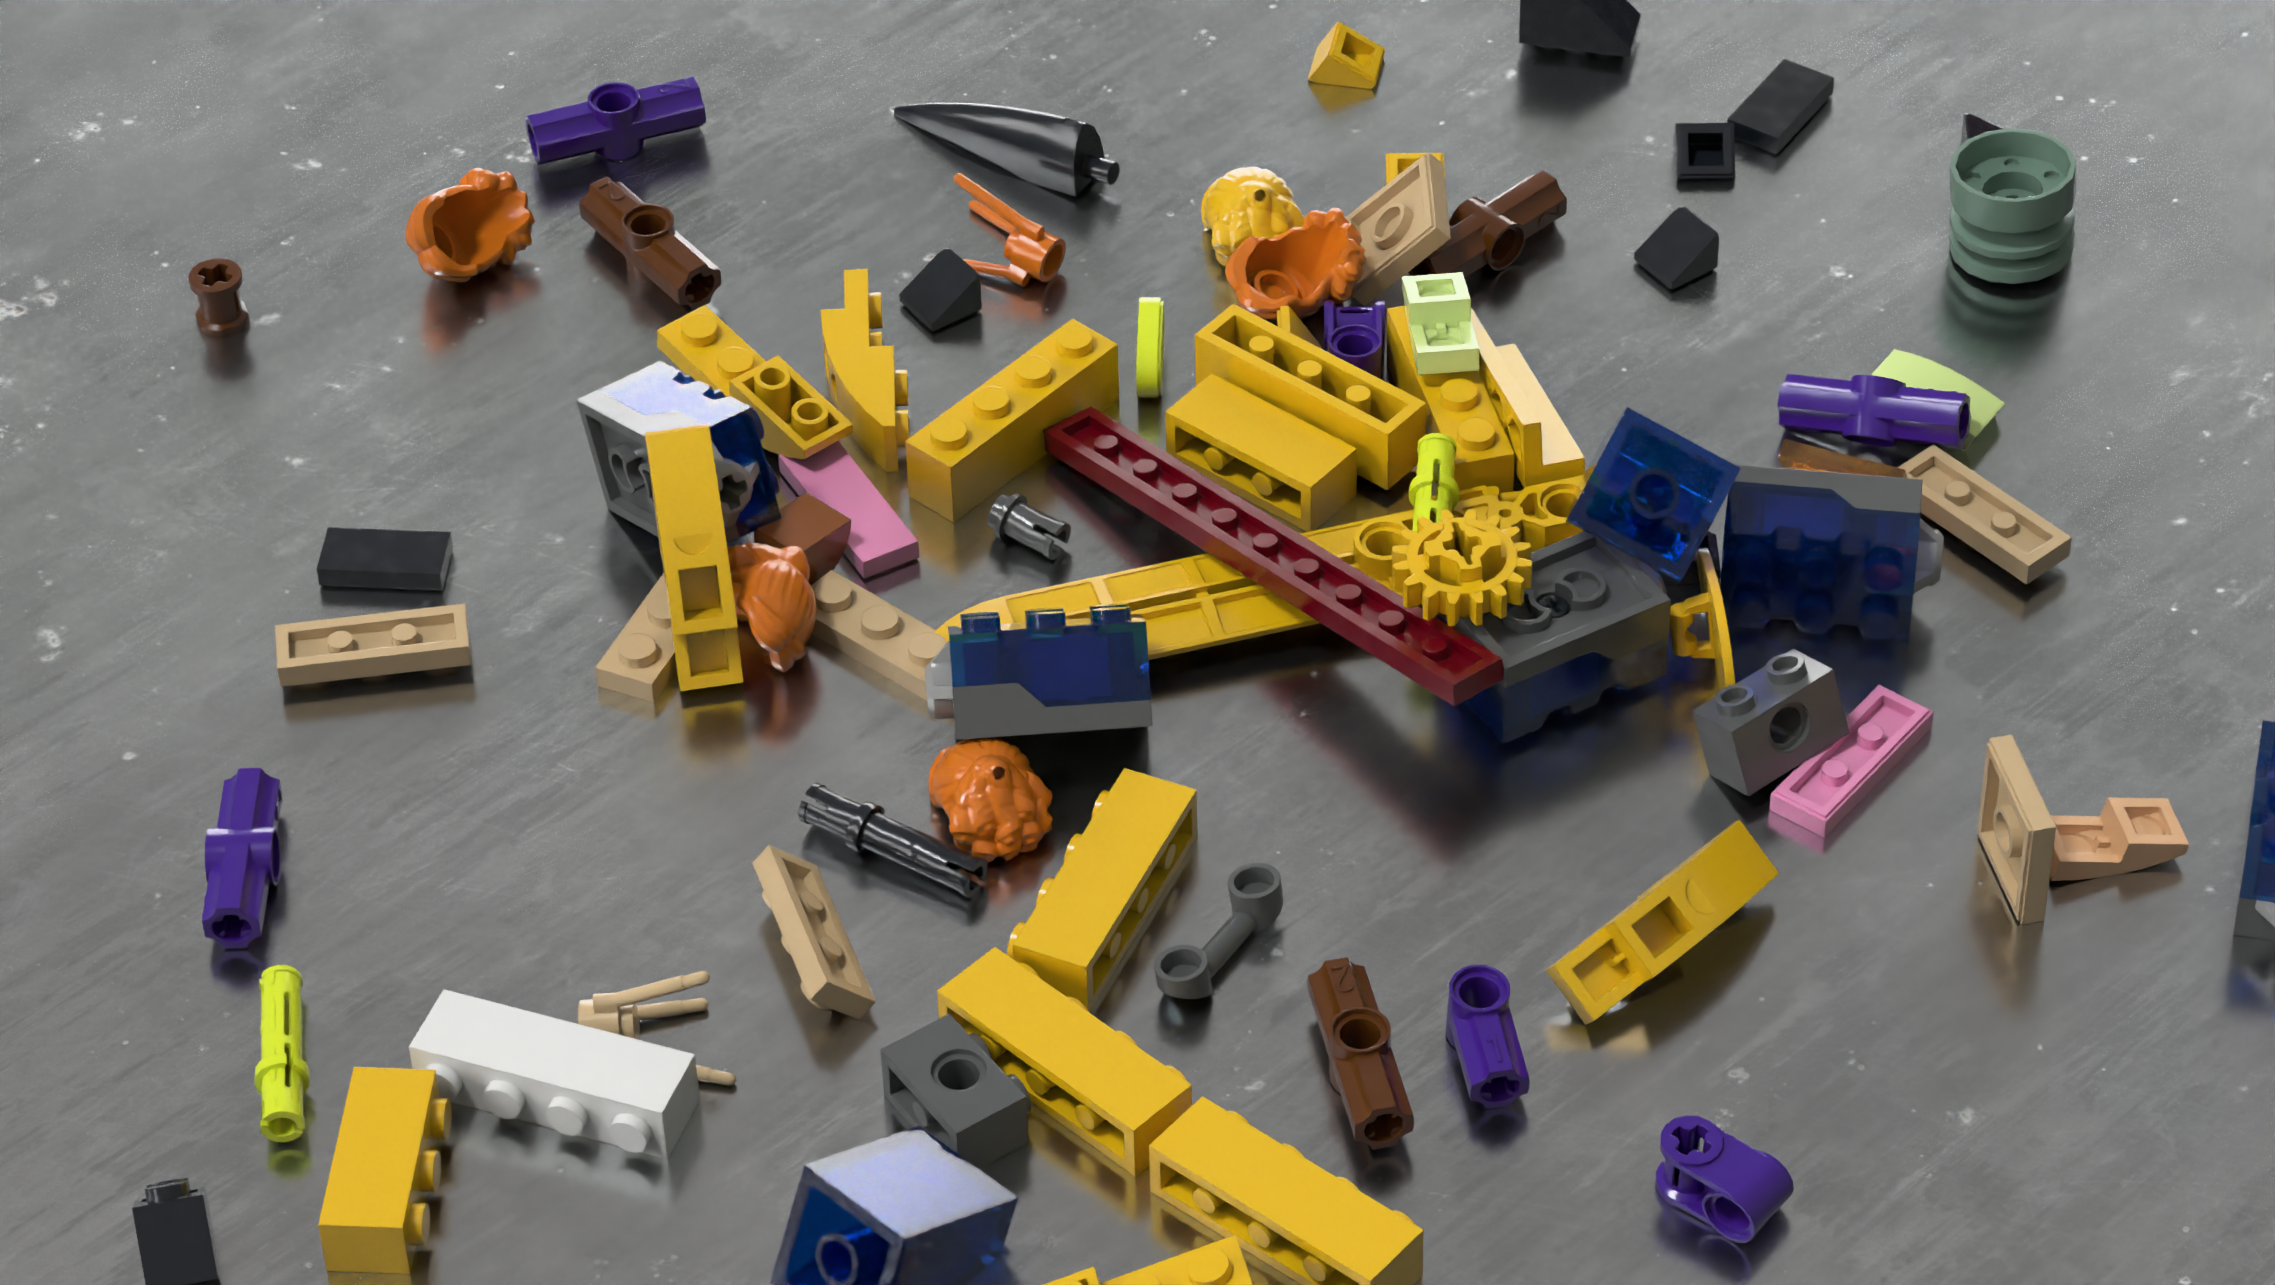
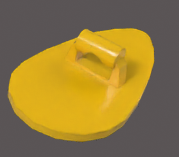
[1669,548,1735,690]

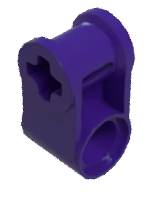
[1324,301,1385,380]
[1655,1115,1794,1243]

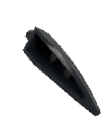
[894,102,1120,196]

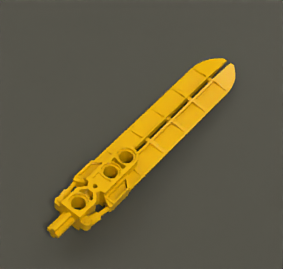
[934,474,1660,674]

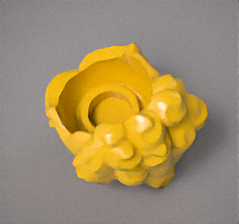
[1201,167,1305,267]

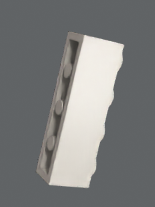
[409,989,700,1159]

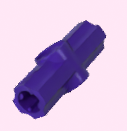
[525,76,706,165]
[1777,374,1971,449]
[202,767,283,949]

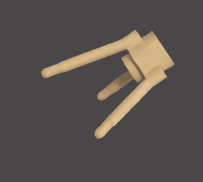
[578,971,736,1086]

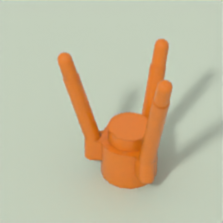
[954,173,1066,287]

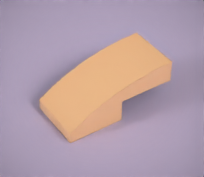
[2050,797,2189,881]

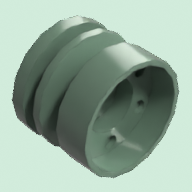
[1949,128,2077,284]

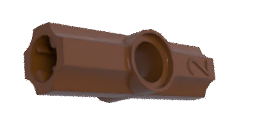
[1408,170,1567,278]
[579,176,721,311]
[1307,957,1414,1150]

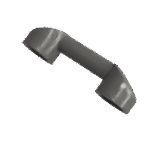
[1154,863,1284,999]

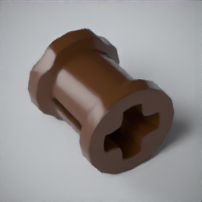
[188,258,249,338]

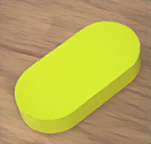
[1136,297,1165,398]

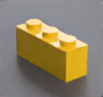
[1165,373,1357,532]
[318,1067,452,1274]

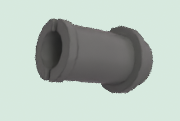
[987,493,1071,560]

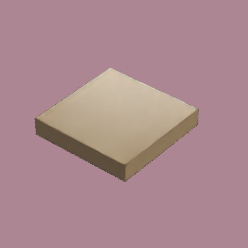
[1346,152,1451,306]
[1977,734,2056,925]

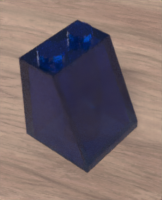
[1566,407,1741,582]
[770,1126,1018,1285]

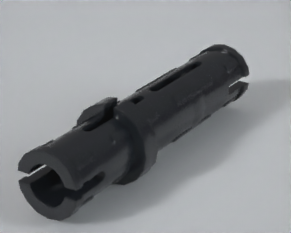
[798,783,987,898]

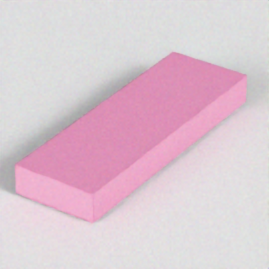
[778,441,919,579]
[1769,685,1934,838]

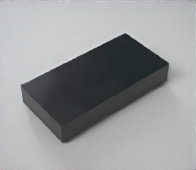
[1727,59,1834,154]
[316,527,453,590]

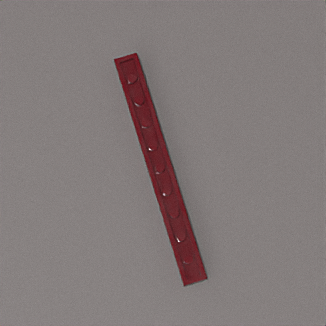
[1043,406,1503,707]

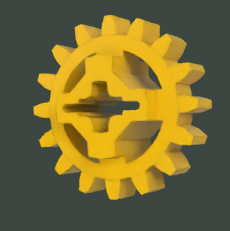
[1392,509,1532,626]

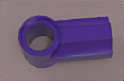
[1446,965,1530,1109]

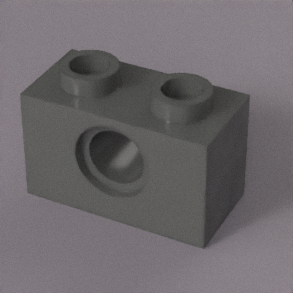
[1692,649,1850,796]
[880,1013,1031,1180]

